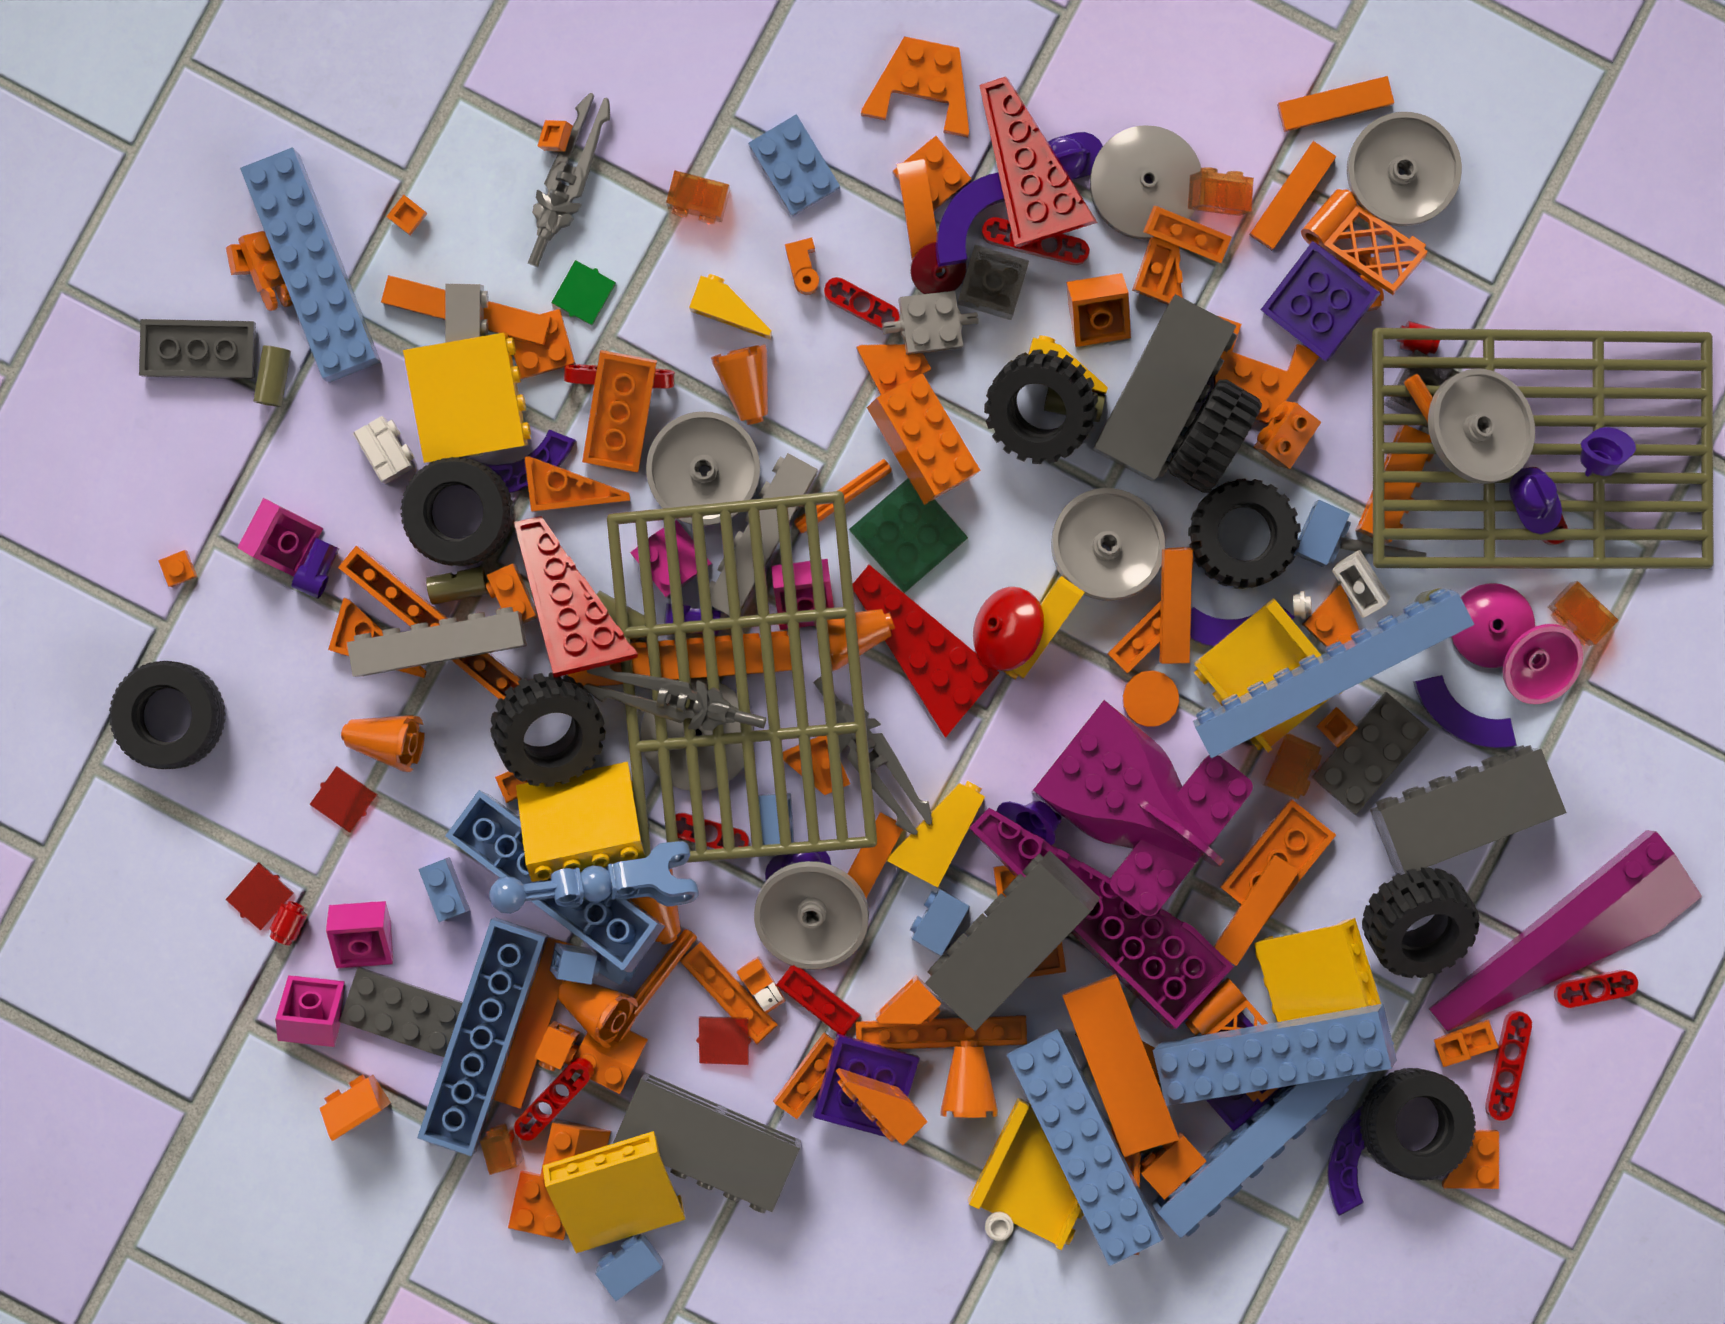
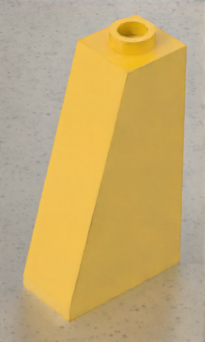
[1003,576,1085,680]
[887,781,985,888]

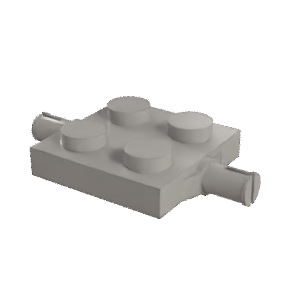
[882,291,978,355]

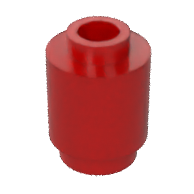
[1396,321,1440,355]
[270,901,307,946]

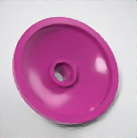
[1451,583,1535,668]
[1503,624,1583,704]

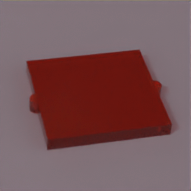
[310,766,378,833]
[225,862,294,930]
[696,1016,752,1065]

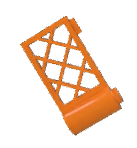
[1301,189,1428,295]
[1184,977,1278,1103]

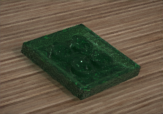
[849,478,968,594]

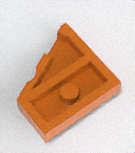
[1132,236,1183,305]
[856,344,931,395]
[1302,584,1359,647]
[783,736,851,795]
[1442,1130,1499,1189]

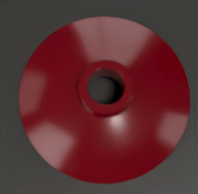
[910,242,966,294]

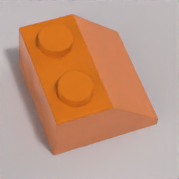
[1066,273,1131,347]
[875,974,941,1024]
[573,1030,648,1094]
[320,1074,391,1141]
[539,1119,611,1181]

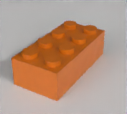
[866,373,981,505]

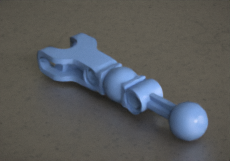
[489,841,699,914]

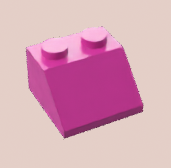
[237,498,323,577]
[630,519,712,599]
[771,559,834,630]
[326,901,393,968]
[275,975,345,1047]

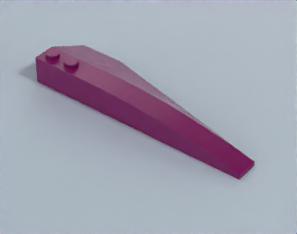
[969,808,1234,1029]
[1429,830,1702,1031]

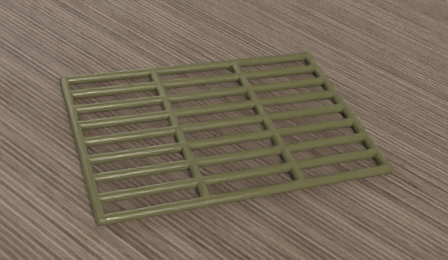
[1372,328,1714,569]
[607,491,877,863]

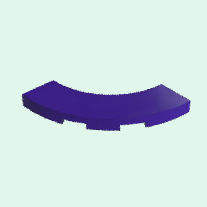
[936,172,1005,267]
[465,429,576,493]
[1190,603,1295,646]
[1413,675,1517,748]
[1327,1106,1365,1216]

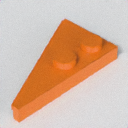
[525,456,630,511]
[328,598,427,678]

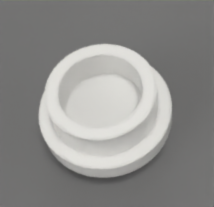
[1293,591,1312,619]
[985,1212,1013,1241]

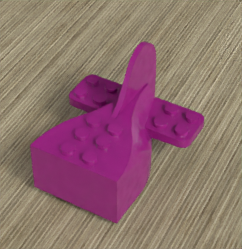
[1031,700,1253,916]

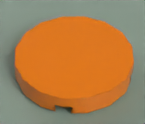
[1122,671,1179,727]

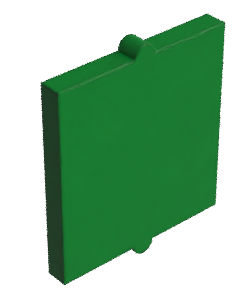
[551,260,616,326]

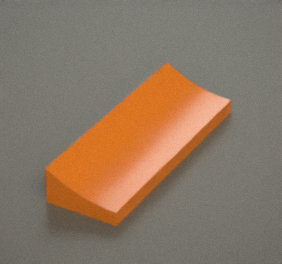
[1062,974,1179,1157]

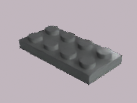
[139,319,256,379]
[1311,692,1430,815]
[339,967,463,1057]

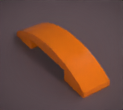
[896,159,942,273]

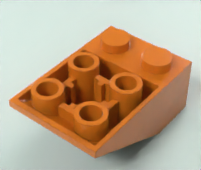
[836,1068,928,1146]

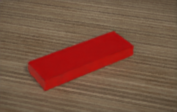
[776,965,861,1036]

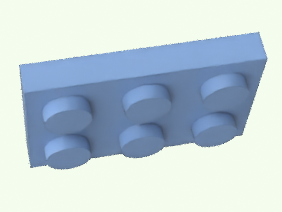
[748,114,840,217]

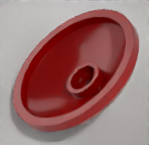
[973,587,1044,671]

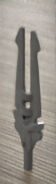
[528,93,610,267]
[584,665,766,731]
[813,677,932,835]

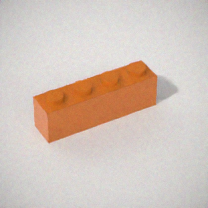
[1355,425,1434,544]

